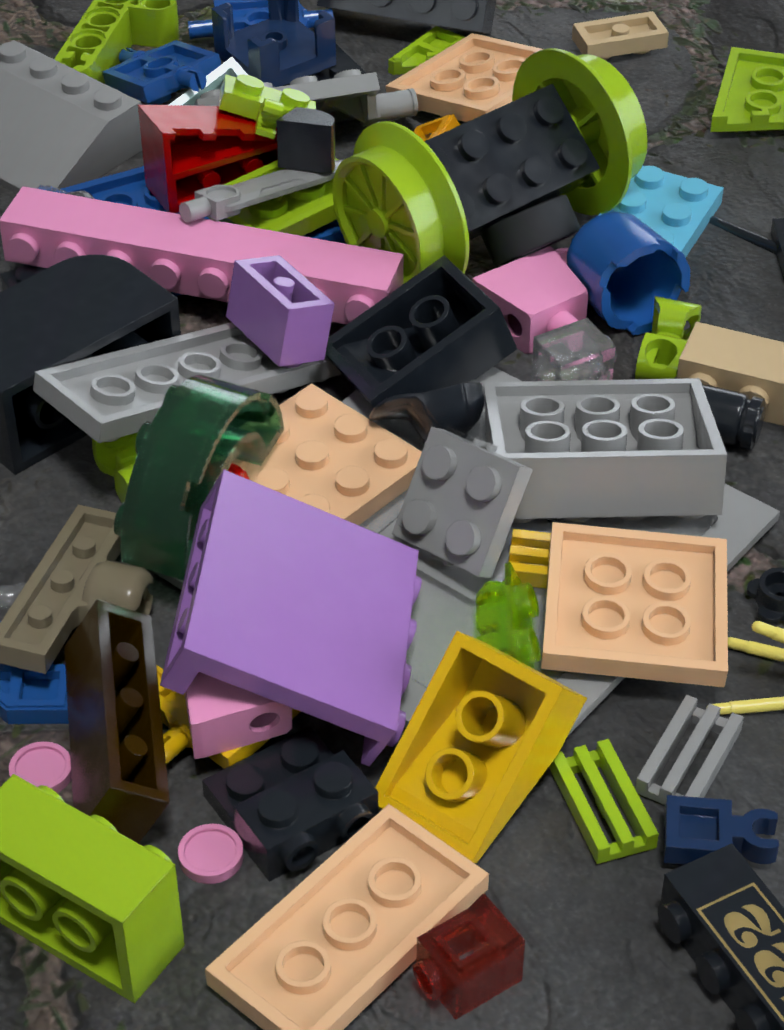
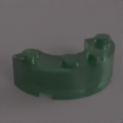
[114,375,284,581]

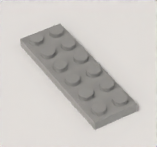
[33,322,342,443]

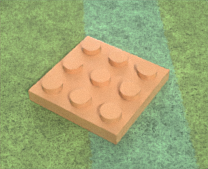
[385,33,543,122]
[203,383,422,525]
[541,522,728,687]

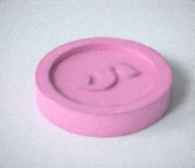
[9,742,72,793]
[178,824,244,884]

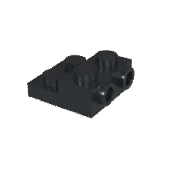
[202,726,378,882]

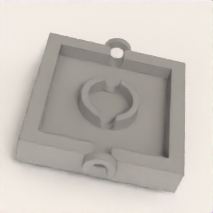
[392,427,533,579]

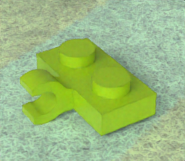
[219,74,316,140]

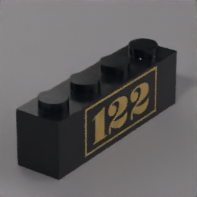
[657,843,784,1030]

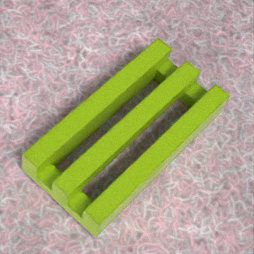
[549,739,659,864]

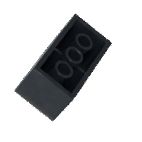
[0,255,181,475]

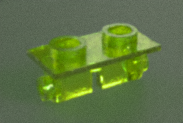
[476,562,541,669]

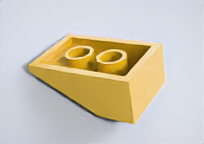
[375,631,587,863]

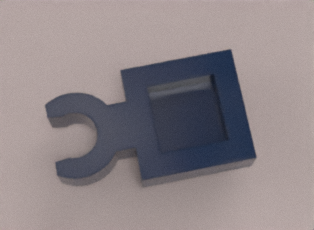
[664,795,779,864]

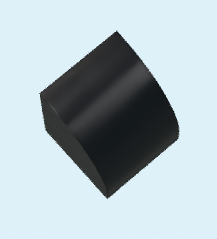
[276,107,336,174]

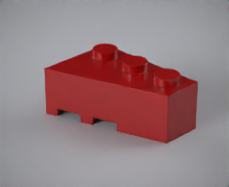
[138,104,278,213]

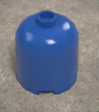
[566,211,690,335]

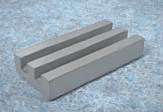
[635,694,744,805]

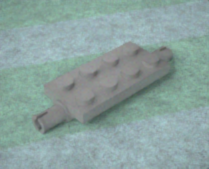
[194,69,418,127]

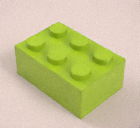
[0,774,185,1004]

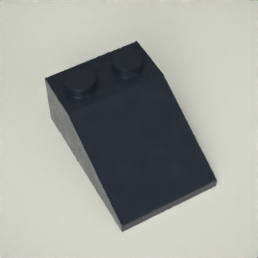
[325,255,517,408]

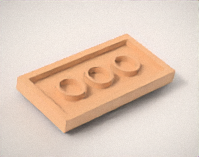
[205,804,489,1030]

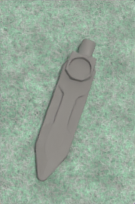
[179,160,343,222]

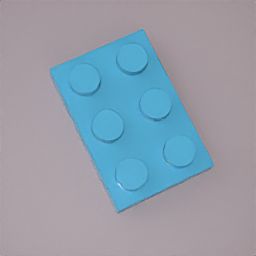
[599,166,724,258]

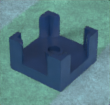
[211,0,336,87]

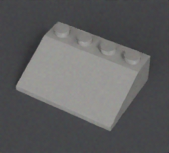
[0,40,142,194]
[483,378,727,523]

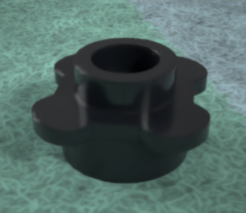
[747,567,784,623]

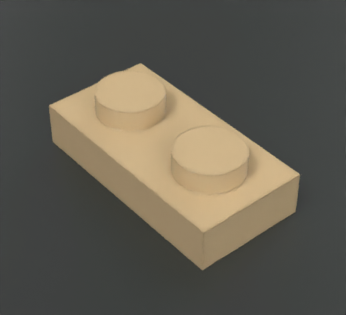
[572,11,669,60]

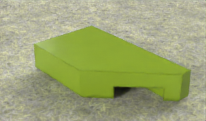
[388,26,465,75]

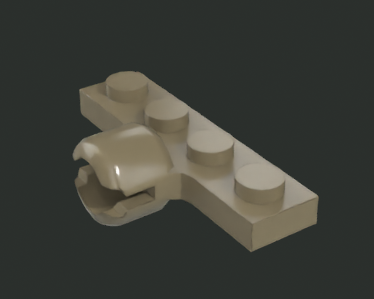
[0,505,153,674]

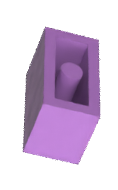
[226,255,335,368]

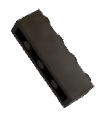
[64,599,170,844]

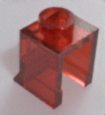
[413,893,525,1020]

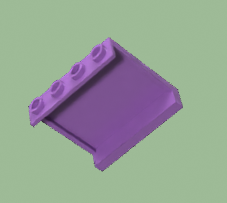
[160,469,422,767]

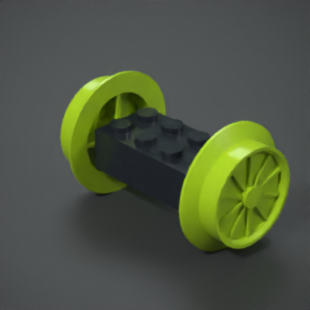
[332,48,648,284]

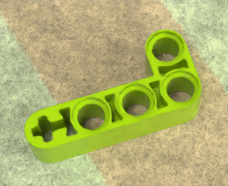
[54,0,180,84]

